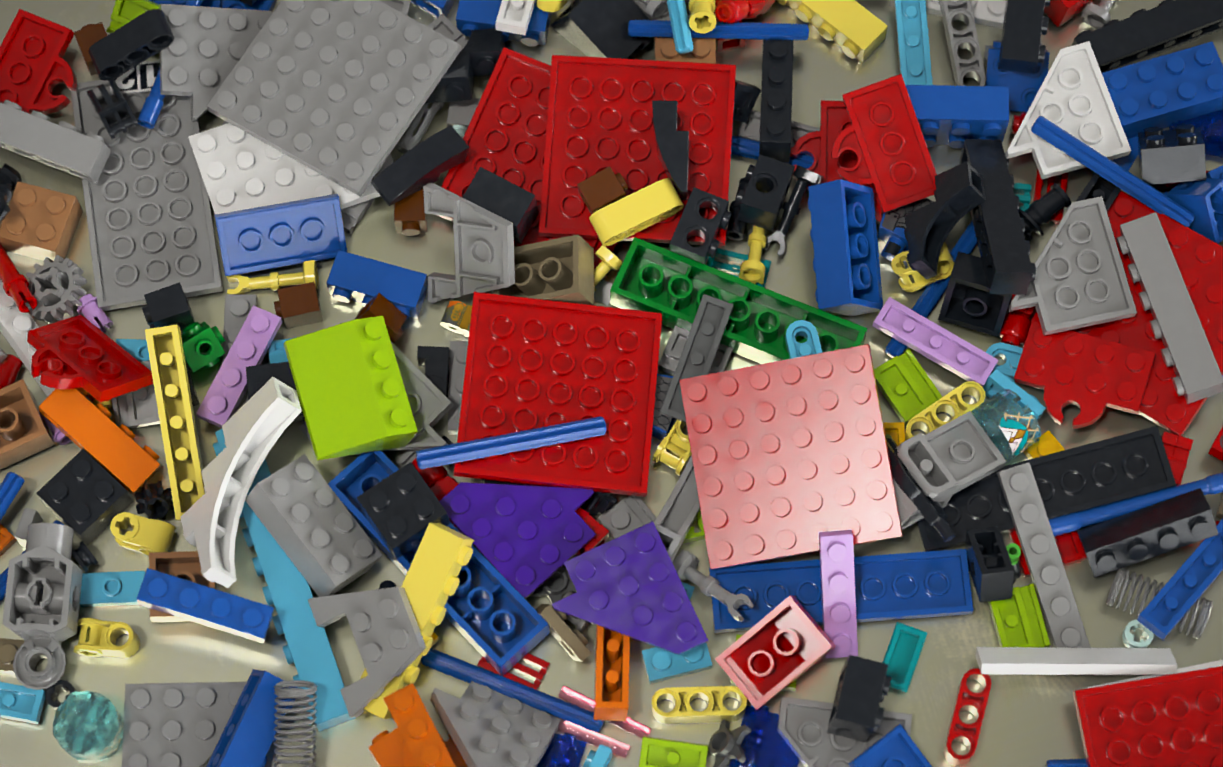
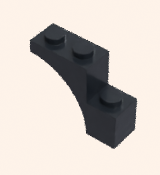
[425,28,505,103]
[904,161,986,280]

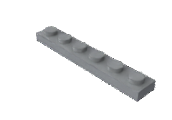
[997,462,1091,648]

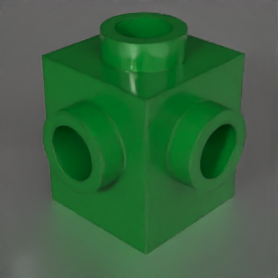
[181,321,226,373]

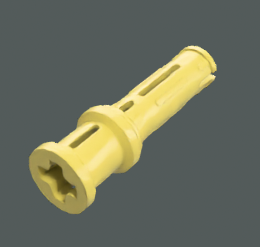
[688,0,716,34]

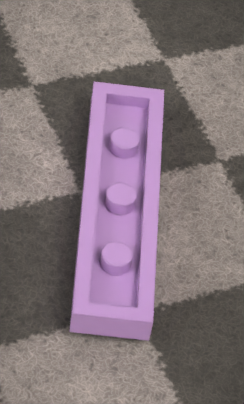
[872,297,999,387]
[196,305,283,428]
[819,530,858,658]

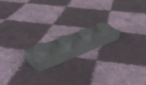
[660,294,734,423]

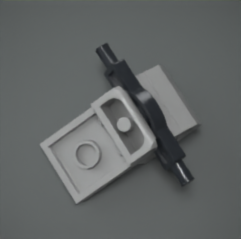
[885,411,1007,542]

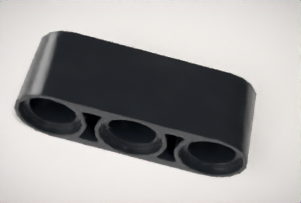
[89,9,174,81]

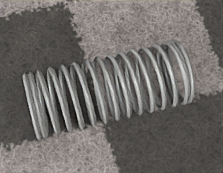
[1106,568,1213,639]
[273,680,317,767]

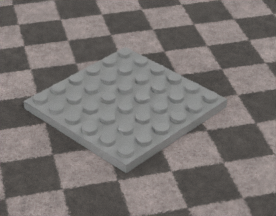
[207,0,462,197]

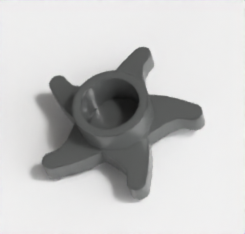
[530,565,577,604]
[705,719,751,767]

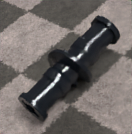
[1018,183,1071,242]

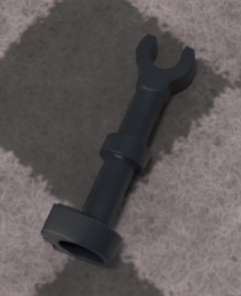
[0,163,21,221]
[763,165,823,256]

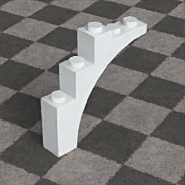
[180,377,302,588]

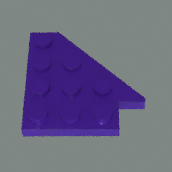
[439,482,596,599]
[552,521,708,655]

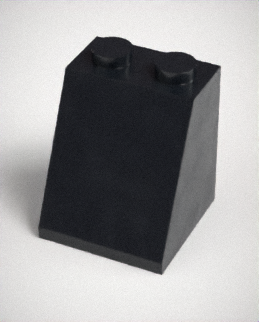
[551,0,653,59]

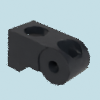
[417,346,450,398]

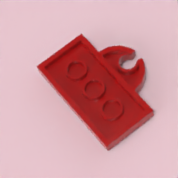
[0,9,77,115]
[831,74,937,213]
[790,101,882,224]
[27,314,153,402]
[1014,320,1156,429]

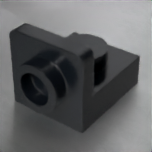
[733,80,761,123]

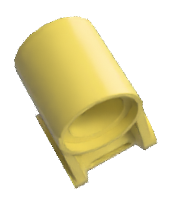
[891,242,955,292]
[652,420,691,476]
[110,512,176,556]
[74,618,140,658]

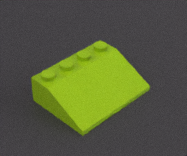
[283,316,418,460]

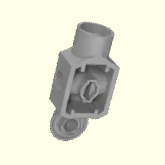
[2,523,83,690]

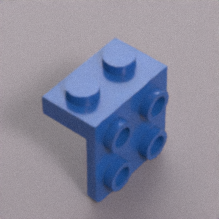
[984,41,1050,112]

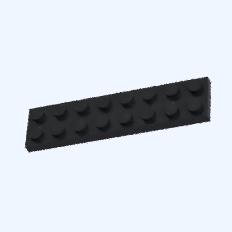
[917,426,1176,552]

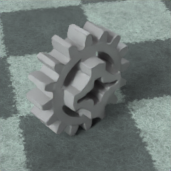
[26,255,87,323]

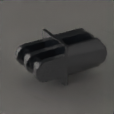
[87,79,139,139]

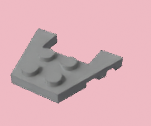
[423,183,515,303]
[308,587,426,717]

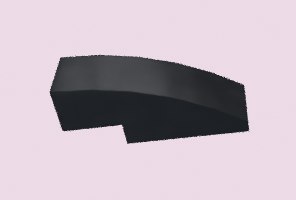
[652,100,689,200]
[371,125,469,206]

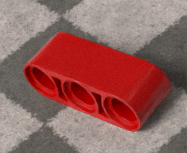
[943,668,991,766]

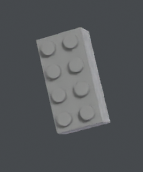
[245,454,383,597]

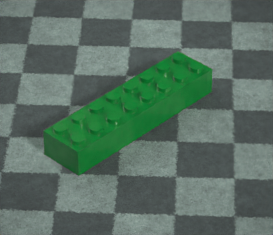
[610,237,867,364]

